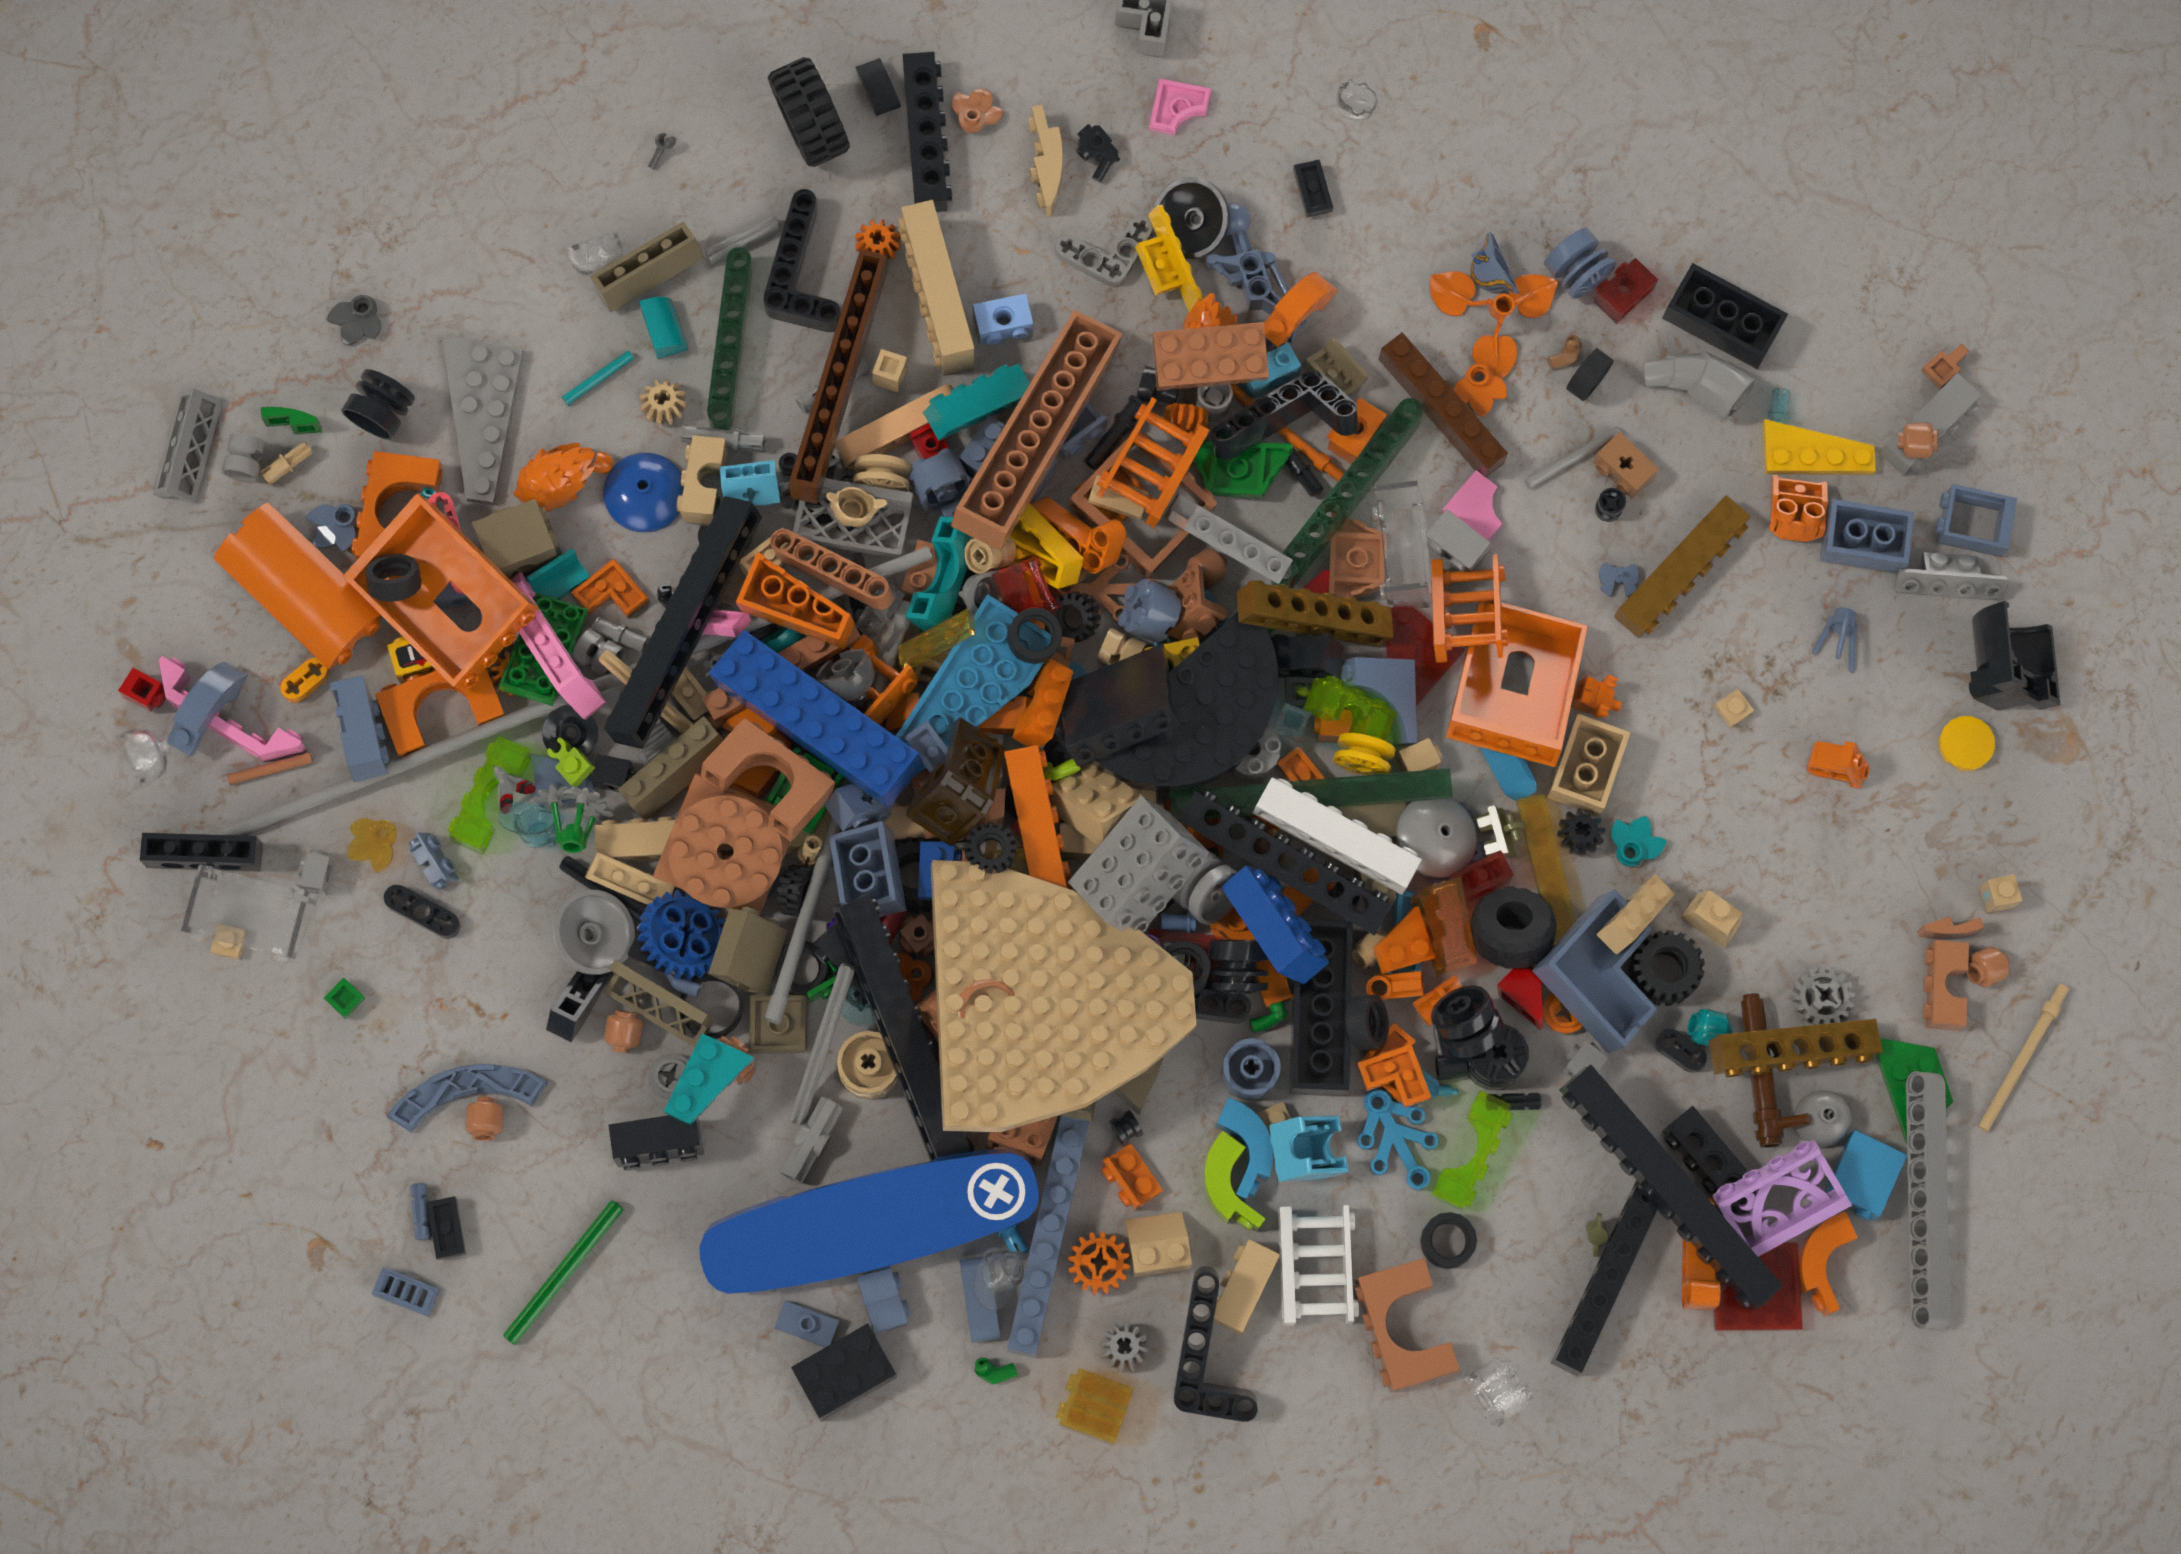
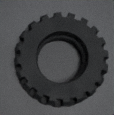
[768,57,850,167]

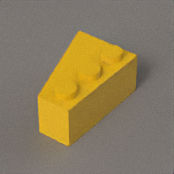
[1010,503,1084,589]

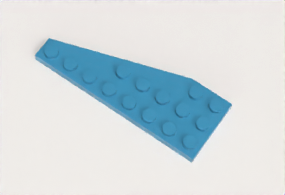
[896,594,1051,778]

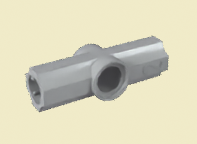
[781,1097,844,1185]

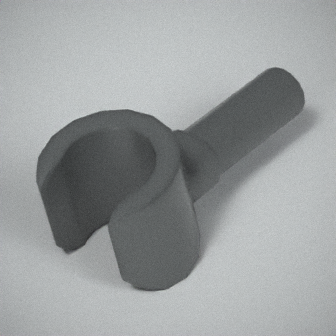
[648,133,676,170]

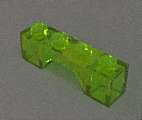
[448,736,531,855]
[1430,1090,1513,1211]

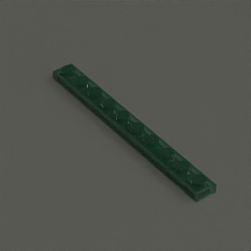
[1169,768,1453,820]

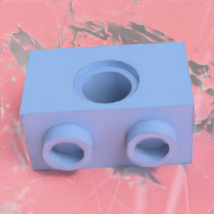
[973,294,1033,345]

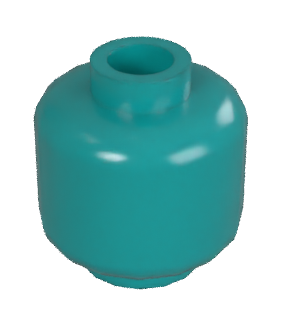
[1687,1008,1732,1047]

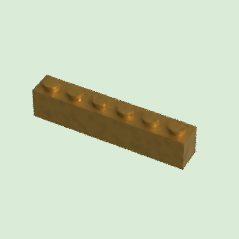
[1614,495,1751,639]

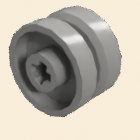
[1172,851,1237,925]

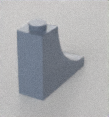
[1340,657,1417,746]

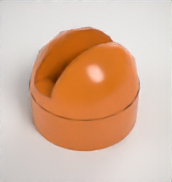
[593,451,614,474]

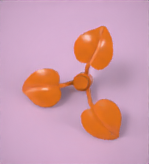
[1429,271,1558,379]

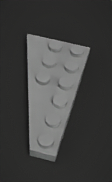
[442,337,524,506]

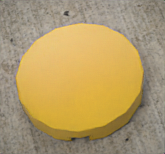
[1938,716,1995,771]

